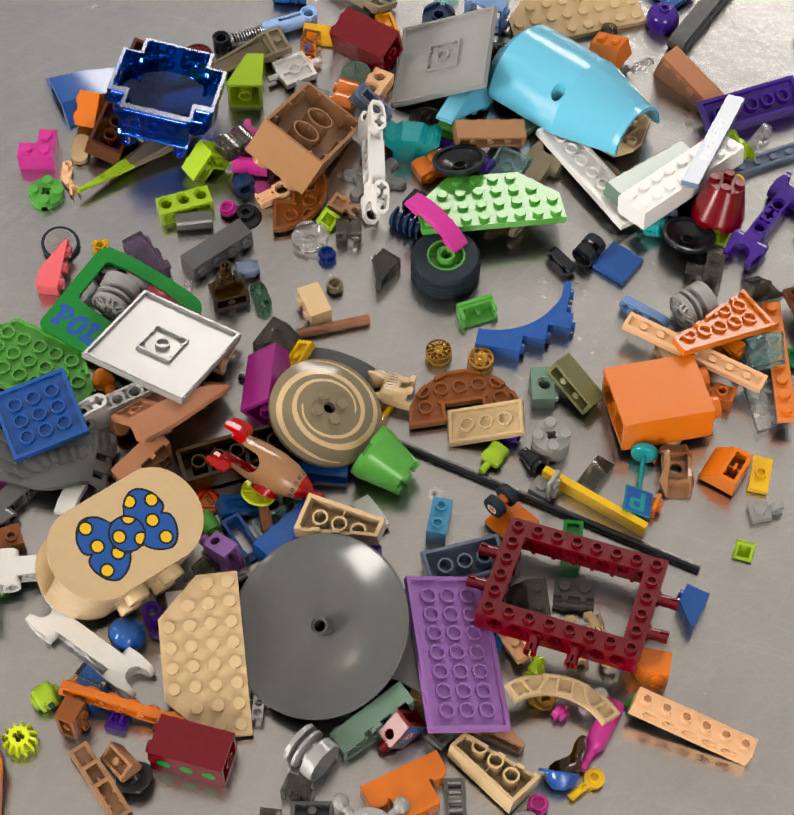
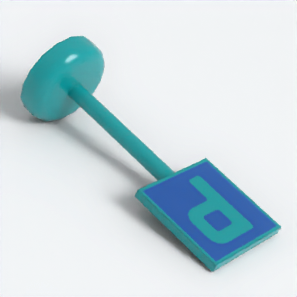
[622,443,658,520]

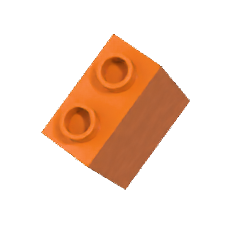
[602,353,722,451]

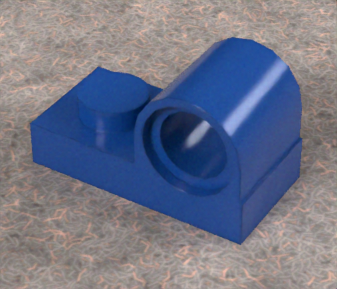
[215,494,259,521]

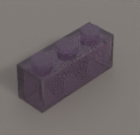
[122,231,172,286]

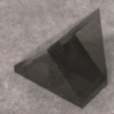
[741,276,783,303]

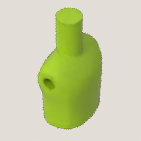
[478,440,510,475]

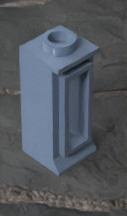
[348,81,395,122]

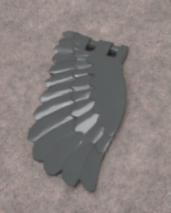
[0,428,118,491]

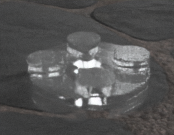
[292,220,328,255]

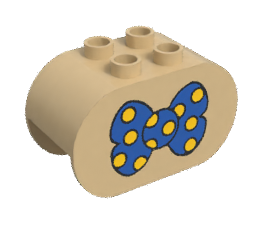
[35,467,204,620]

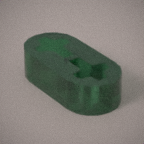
[250,282,272,315]

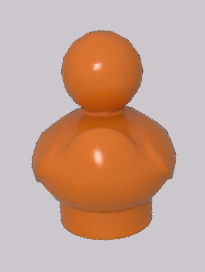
[92,368,118,395]

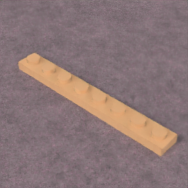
[622,312,768,394]

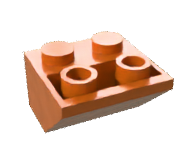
[697,447,754,496]

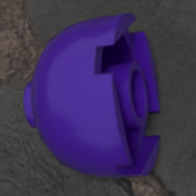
[645,2,679,36]

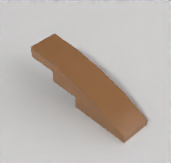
[68,741,132,815]

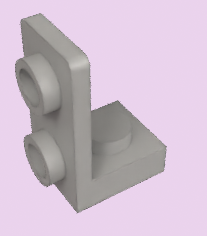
[528,469,562,502]

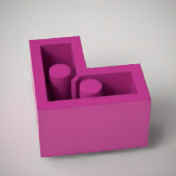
[17,129,60,171]

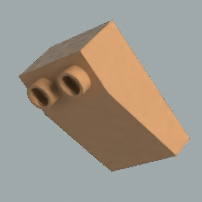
[245,81,358,194]

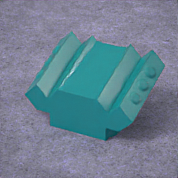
[383,120,442,162]

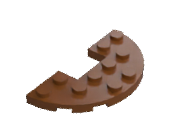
[273,172,327,233]
[409,369,519,429]

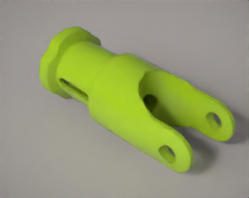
[727,130,756,161]

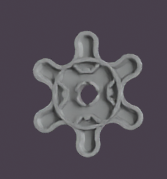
[342,156,407,206]

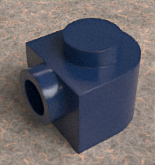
[232,172,255,196]

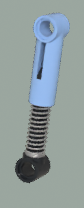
[212,5,318,55]

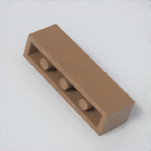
[452,119,527,148]

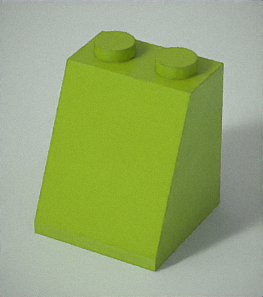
[227,53,266,108]

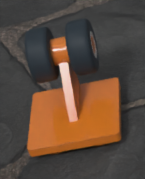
[484,483,539,539]

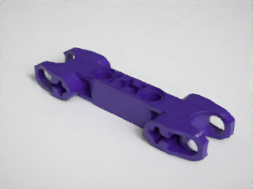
[722,171,794,271]

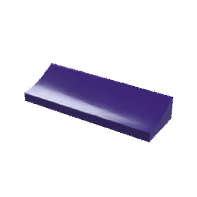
[696,75,794,134]

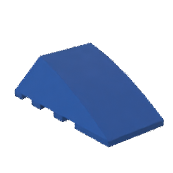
[46,68,118,128]

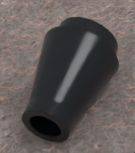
[519,447,547,474]

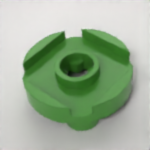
[28,175,64,209]

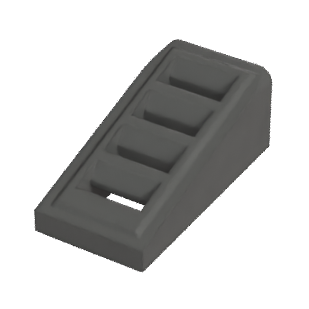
[443,778,467,815]

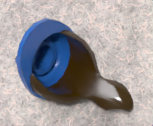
[538,735,586,791]

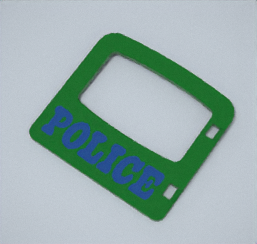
[40,248,202,383]

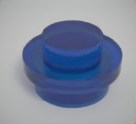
[318,246,336,264]

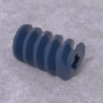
[389,206,424,240]

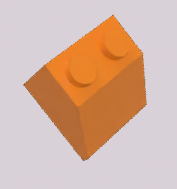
[589,31,632,69]
[632,647,673,693]

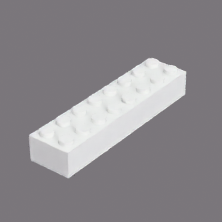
[618,136,744,230]

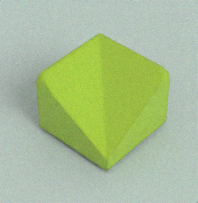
[315,206,341,232]

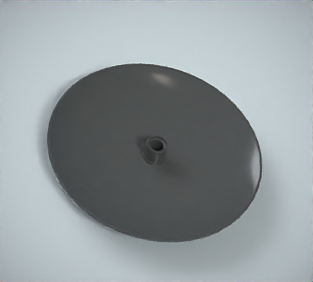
[239,533,410,720]

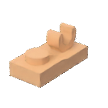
[496,633,531,666]

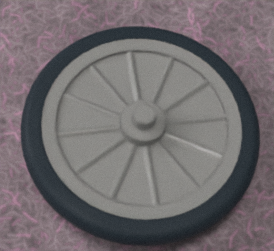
[41,226,80,260]

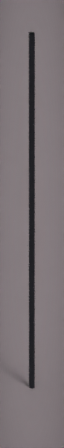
[238,373,701,573]

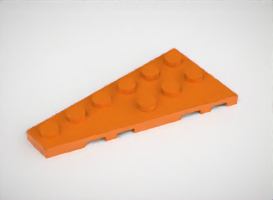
[672,289,776,356]

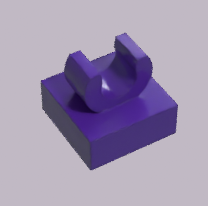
[104,711,132,736]

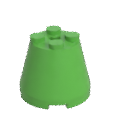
[350,426,420,495]

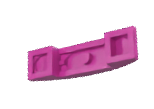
[404,193,468,253]

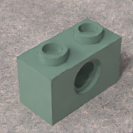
[529,367,559,410]

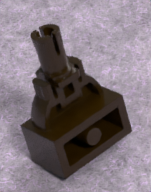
[208,260,250,312]

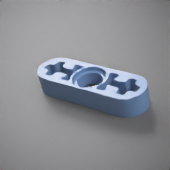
[619,296,670,328]

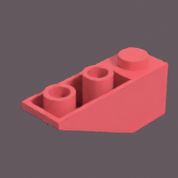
[35,239,72,296]

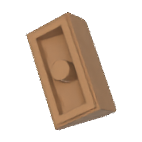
[100,741,143,783]

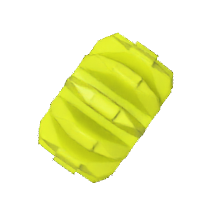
[2,721,39,759]

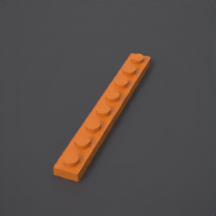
[761,302,794,423]

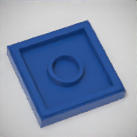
[592,241,643,286]

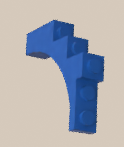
[475,281,576,361]

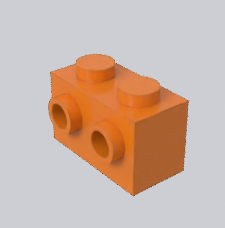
[73,90,106,128]

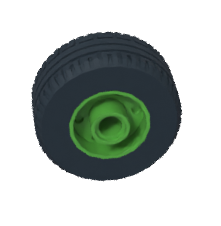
[411,233,481,299]

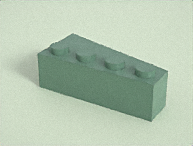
[330,681,414,761]

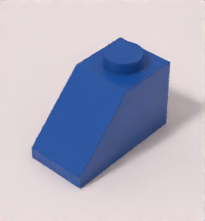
[677,584,710,635]

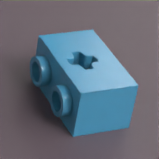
[425,497,453,546]

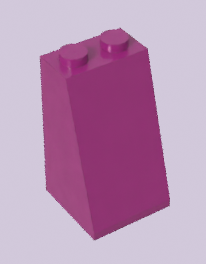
[240,342,290,426]

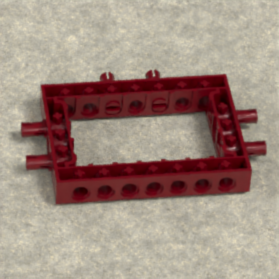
[466,516,680,674]

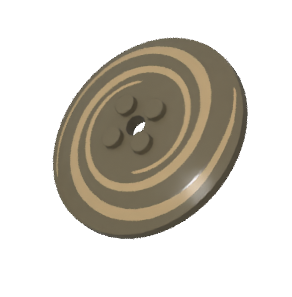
[268,359,382,468]

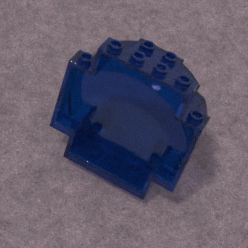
[106,38,227,158]

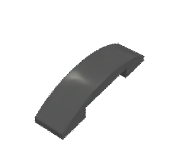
[308,347,375,383]

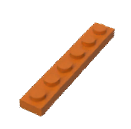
[58,679,185,724]

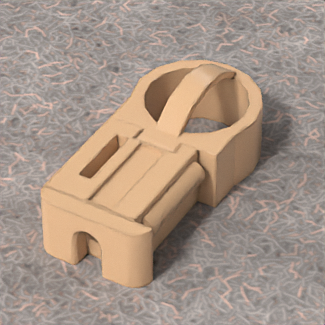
[254,181,291,209]

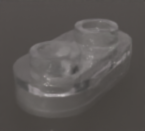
[748,123,773,152]

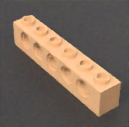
[628,686,758,766]

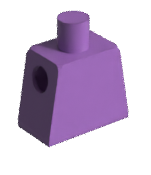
[199,531,245,572]

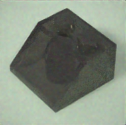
[253,316,303,354]
[505,578,551,616]

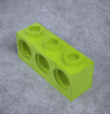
[155,185,214,226]

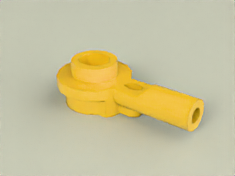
[568,768,605,801]

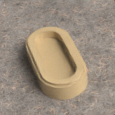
[71,134,90,165]

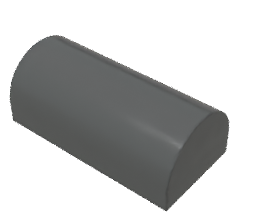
[175,210,213,232]
[290,801,334,815]

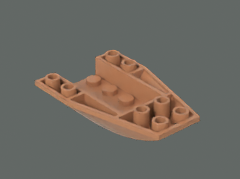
[109,381,232,444]

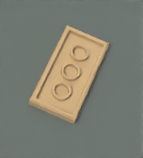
[447,398,526,447]

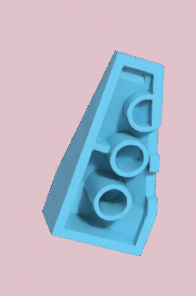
[436,88,494,124]

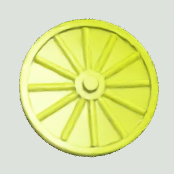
[241,480,275,507]

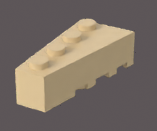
[294,493,386,545]
[447,733,541,814]

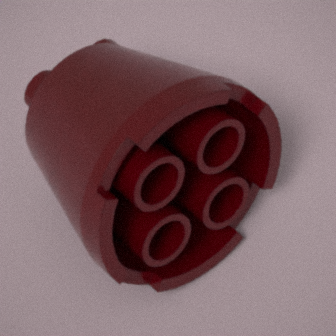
[690,169,746,234]

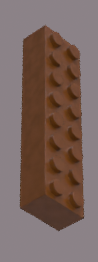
[84,37,167,165]

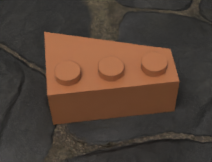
[111,435,174,482]

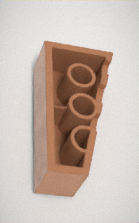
[653,46,724,107]

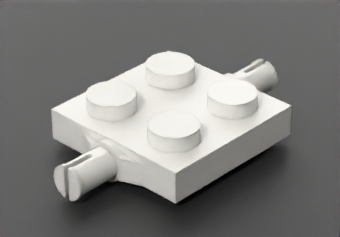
[267,51,322,90]

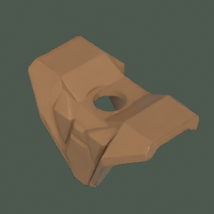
[658,443,695,499]

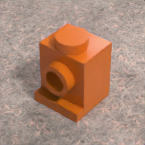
[708,382,738,412]

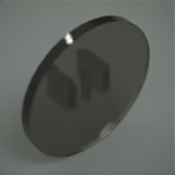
[408,107,440,127]

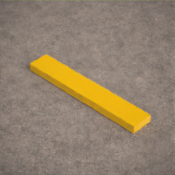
[542,466,648,538]

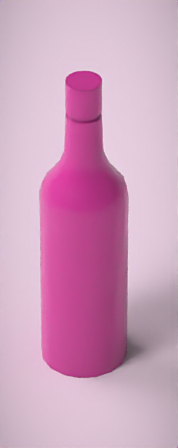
[580,698,625,772]

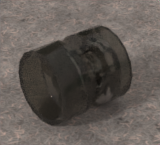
[336,218,362,242]

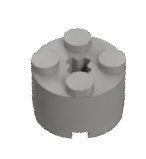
[531,416,571,463]

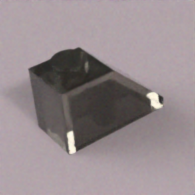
[371,248,401,293]

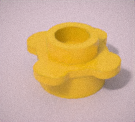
[91,239,109,255]

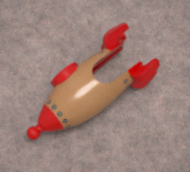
[205,417,324,499]

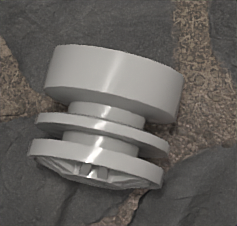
[92,271,140,319]
[669,280,718,329]
[283,724,340,782]

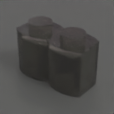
[215,125,254,162]

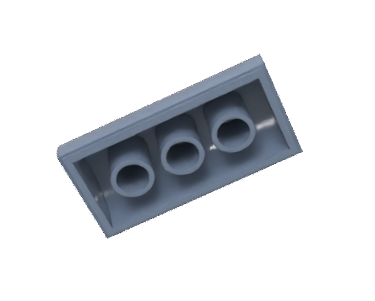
[420,533,501,578]

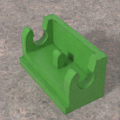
[456,293,498,330]

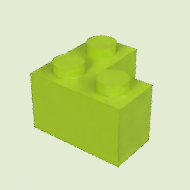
[181,140,232,183]

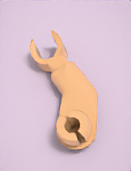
[60,160,80,196]

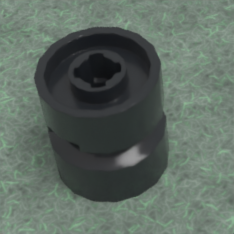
[572,233,606,267]

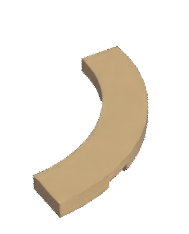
[504,673,621,726]

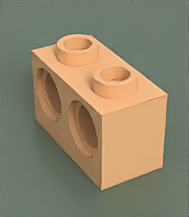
[365,67,394,101]

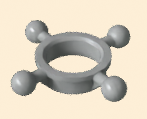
[332,793,411,815]

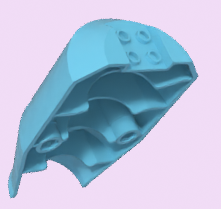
[487,24,660,156]

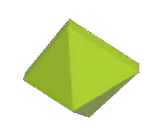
[732,539,756,563]

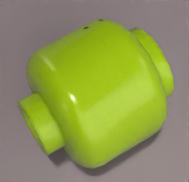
[29,681,61,712]

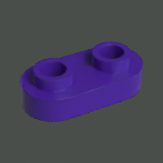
[141,601,164,640]

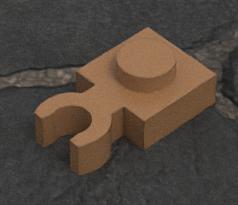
[327,191,361,220]

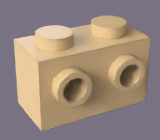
[295,281,332,326]

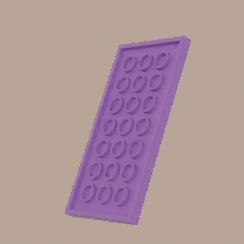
[404,576,511,733]

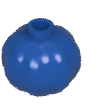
[108,616,146,652]

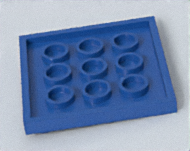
[0,367,90,463]

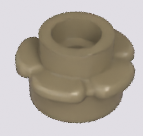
[326,277,344,294]

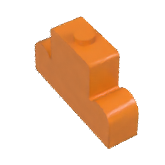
[360,750,446,815]

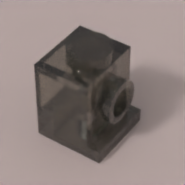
[280,772,315,801]

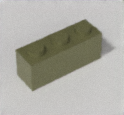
[546,353,606,415]

